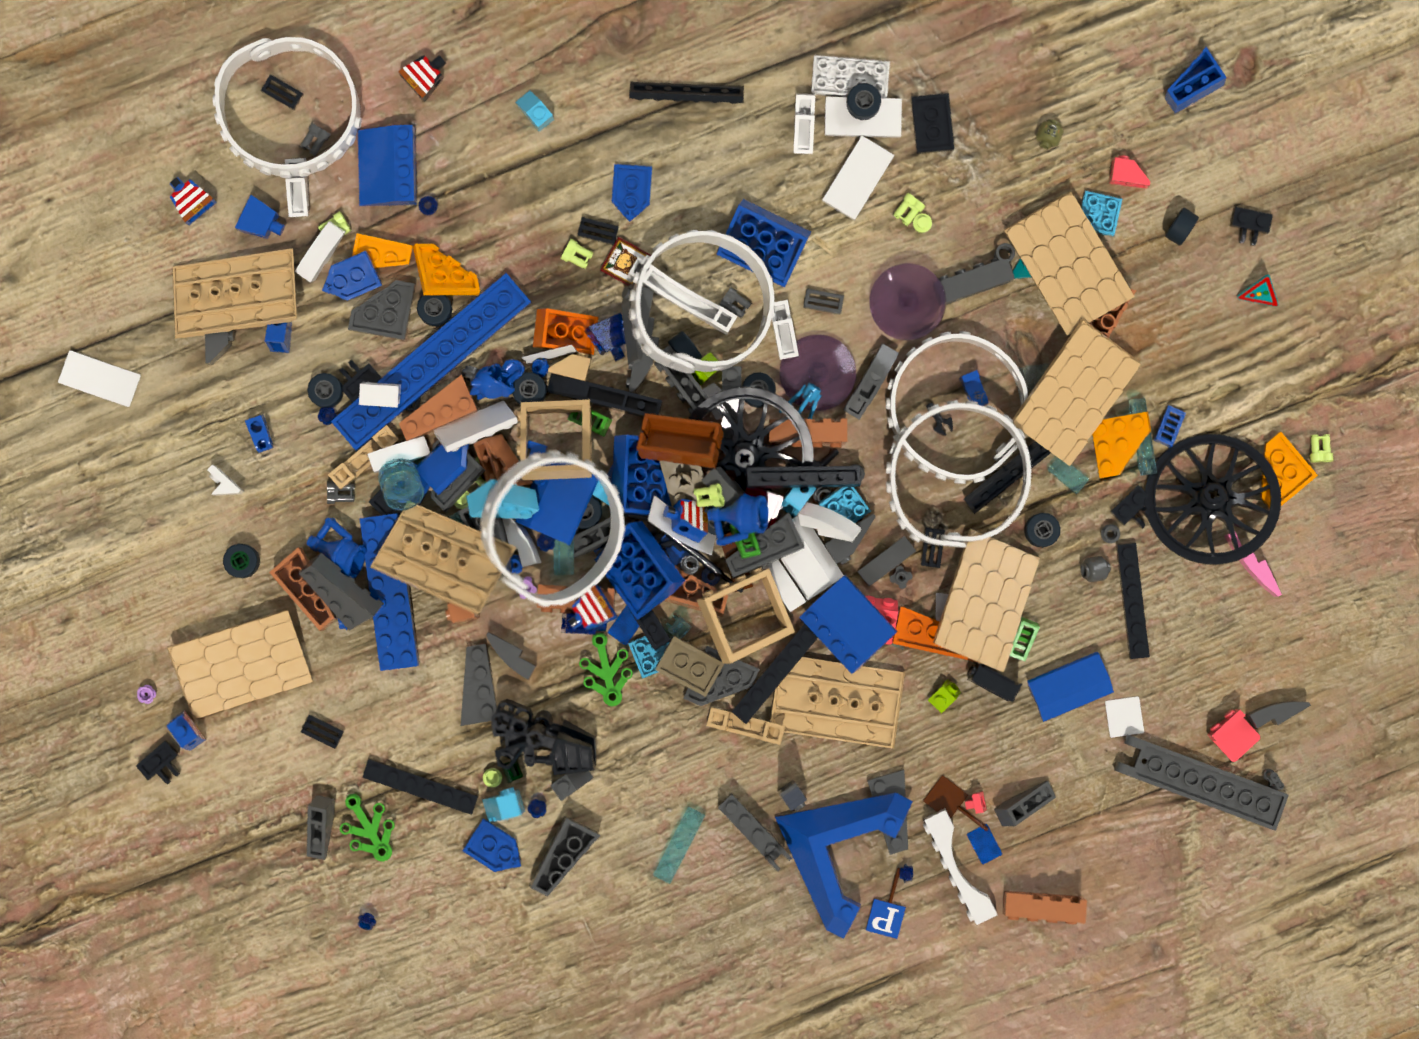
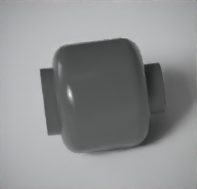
[1080,556,1111,582]

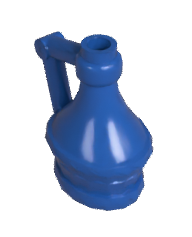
[707,493,769,546]
[307,517,366,579]

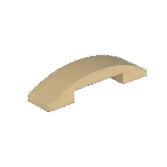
[328,425,399,490]
[706,707,785,745]

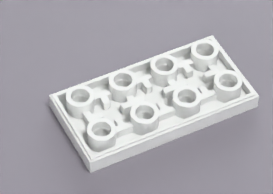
[811,55,890,98]
[825,97,902,138]
[822,136,894,221]
[434,400,518,452]

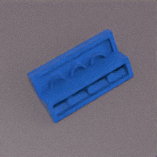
[1027,651,1114,722]

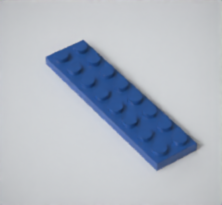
[360,513,419,671]

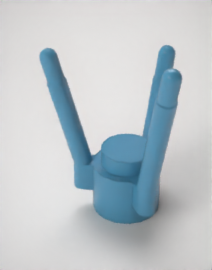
[779,383,822,419]

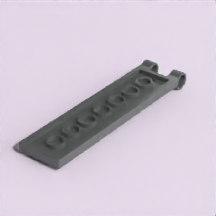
[1114,734,1289,831]

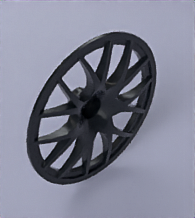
[688,387,813,510]
[1145,434,1281,565]

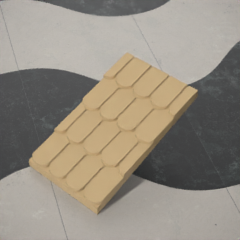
[1004,192,1134,335]
[172,248,297,339]
[1012,318,1140,466]
[370,501,516,615]
[933,528,1040,672]
[167,610,313,719]
[770,657,905,749]

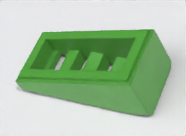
[568,410,612,437]
[729,524,761,559]
[1010,617,1040,661]

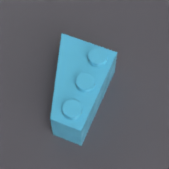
[466,479,539,519]
[482,787,525,822]

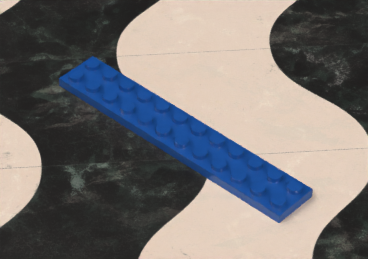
[331,273,531,451]

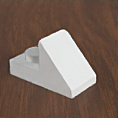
[208,464,244,496]

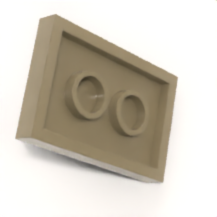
[660,461,709,507]
[655,635,724,697]

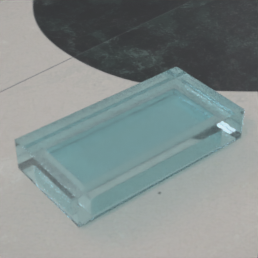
[1047,457,1089,494]
[553,539,574,575]

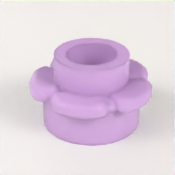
[137,685,156,704]

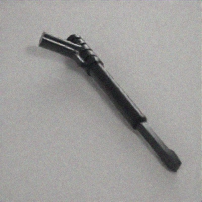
[658,534,744,593]

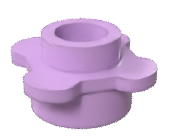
[519,576,537,599]

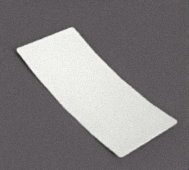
[58,351,141,407]
[648,496,716,555]

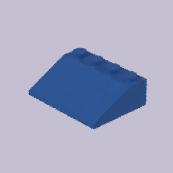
[358,125,417,206]
[716,199,811,287]
[610,434,672,515]
[515,451,598,545]
[594,521,685,620]
[799,575,898,674]

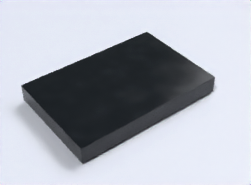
[911,93,955,154]

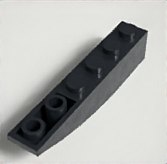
[547,374,663,417]

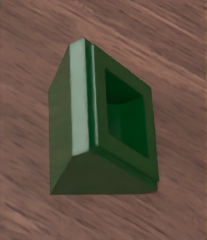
[502,760,524,783]

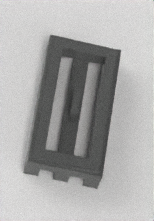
[803,288,844,315]

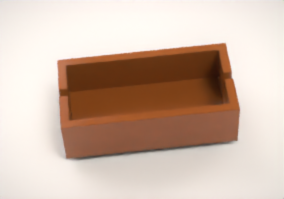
[637,413,724,468]

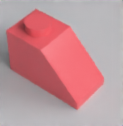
[1109,155,1150,189]

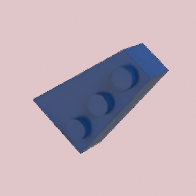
[1165,47,1227,114]

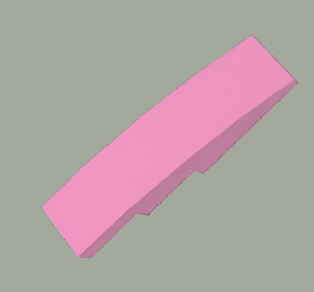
[1224,532,1282,597]

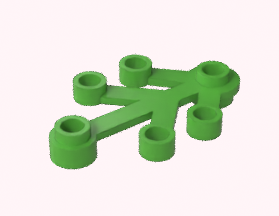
[579,633,633,706]
[340,794,395,862]

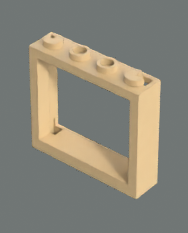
[517,400,592,480]
[697,567,795,664]

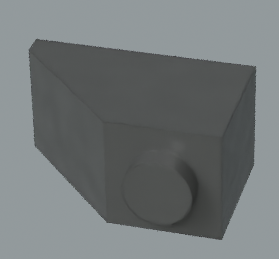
[205,330,235,365]
[550,771,594,801]

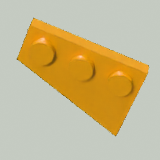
[352,233,414,268]

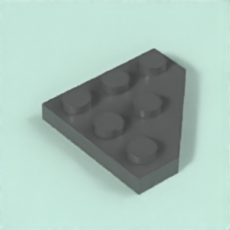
[348,280,416,340]
[431,440,486,512]
[683,646,760,706]

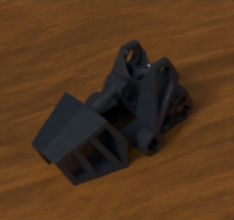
[491,699,597,775]

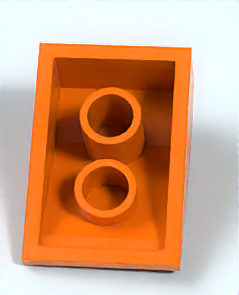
[533,308,598,355]

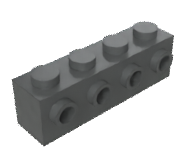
[654,345,715,417]

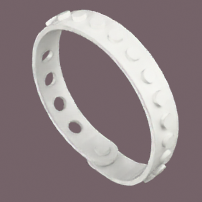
[213,37,362,178]
[629,230,774,373]
[886,331,1028,484]
[886,400,1031,548]
[481,450,625,607]

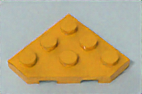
[413,244,480,295]
[1093,412,1151,478]
[1260,432,1318,509]

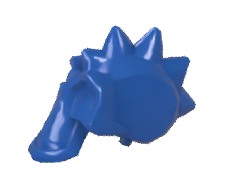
[470,359,525,400]

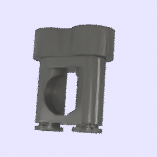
[300,122,331,156]
[719,287,752,319]
[327,481,355,504]
[1262,769,1284,790]

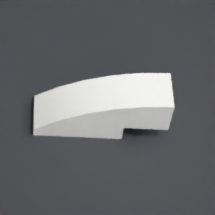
[794,93,815,154]
[285,158,309,217]
[295,221,345,282]
[771,300,799,360]
[368,436,430,473]
[798,502,861,542]
[502,518,541,567]
[761,560,806,612]

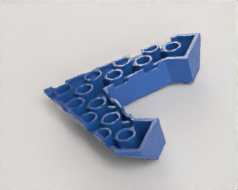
[775,792,913,939]

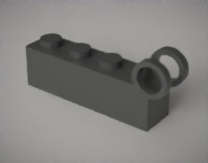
[933,243,1015,307]
[718,793,792,871]

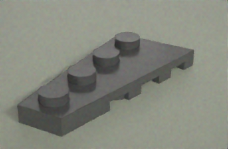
[726,513,804,578]
[460,644,497,726]
[867,769,908,855]

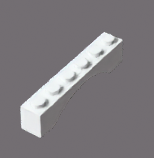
[628,257,737,335]
[923,808,997,925]

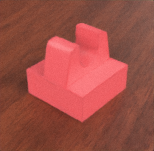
[965,791,987,814]

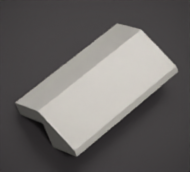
[781,516,844,600]

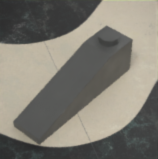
[622,283,654,365]
[722,366,741,438]

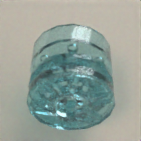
[378,458,424,511]

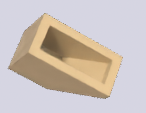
[548,352,591,381]

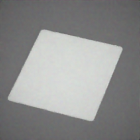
[1105,697,1144,738]

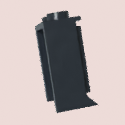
[967,663,1023,702]

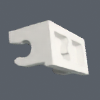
[359,382,401,407]

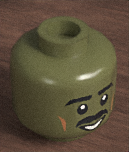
[1036,119,1064,149]

